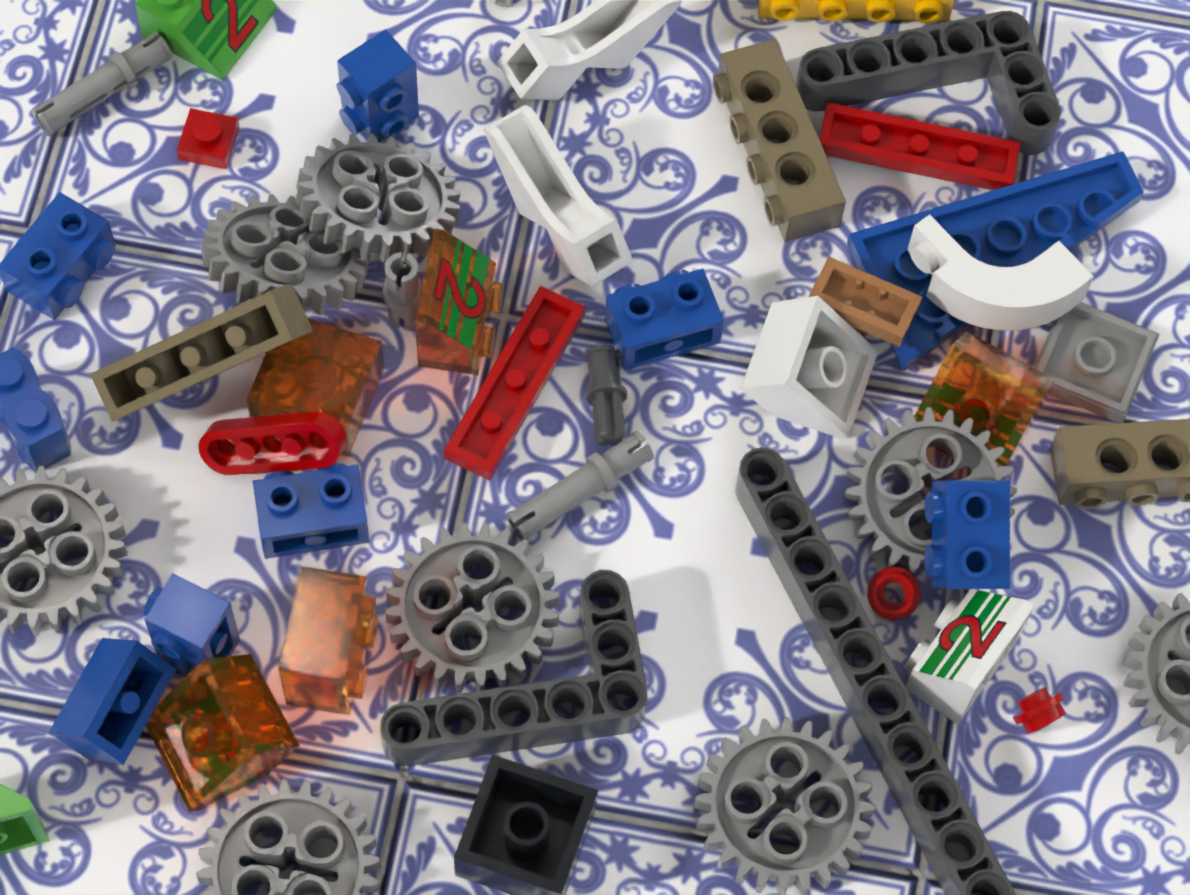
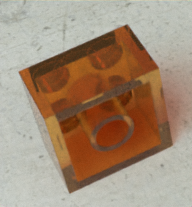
[246,318,385,457]
[278,566,378,715]

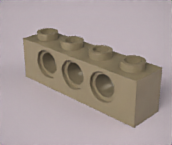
[713,38,846,242]
[90,283,313,422]
[1050,419,1190,509]

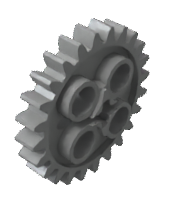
[295,133,460,263]
[201,194,370,315]
[844,407,1017,579]
[0,466,128,636]
[385,523,559,694]
[1122,593,1190,755]
[694,717,875,895]
[196,779,381,895]

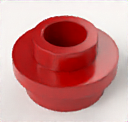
[867,567,921,620]
[1013,687,1066,734]

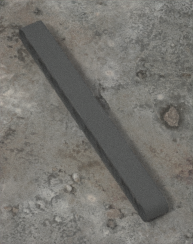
[735,447,1016,895]

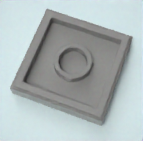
[1027,302,1160,423]

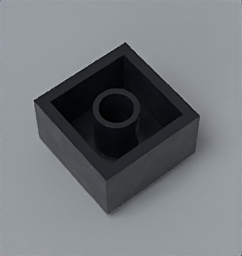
[454,754,598,895]

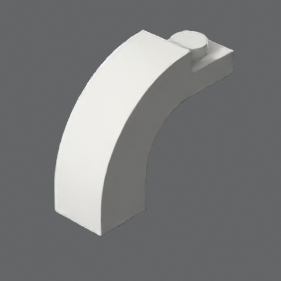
[907,214,1094,331]

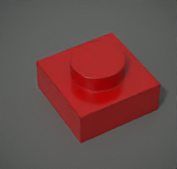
[177,108,240,170]

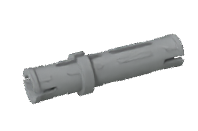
[31,31,173,137]
[505,431,654,541]

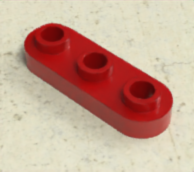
[198,412,348,475]

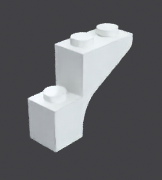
[497,0,683,100]
[483,105,633,287]

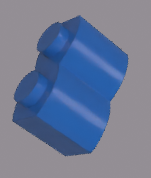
[0,347,71,472]

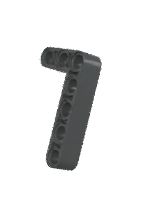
[796,11,1061,155]
[380,570,647,766]

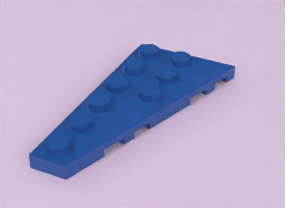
[847,151,1144,371]

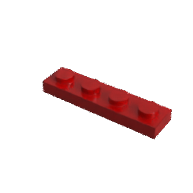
[819,102,1021,190]
[444,286,586,481]

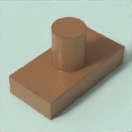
[808,257,923,347]

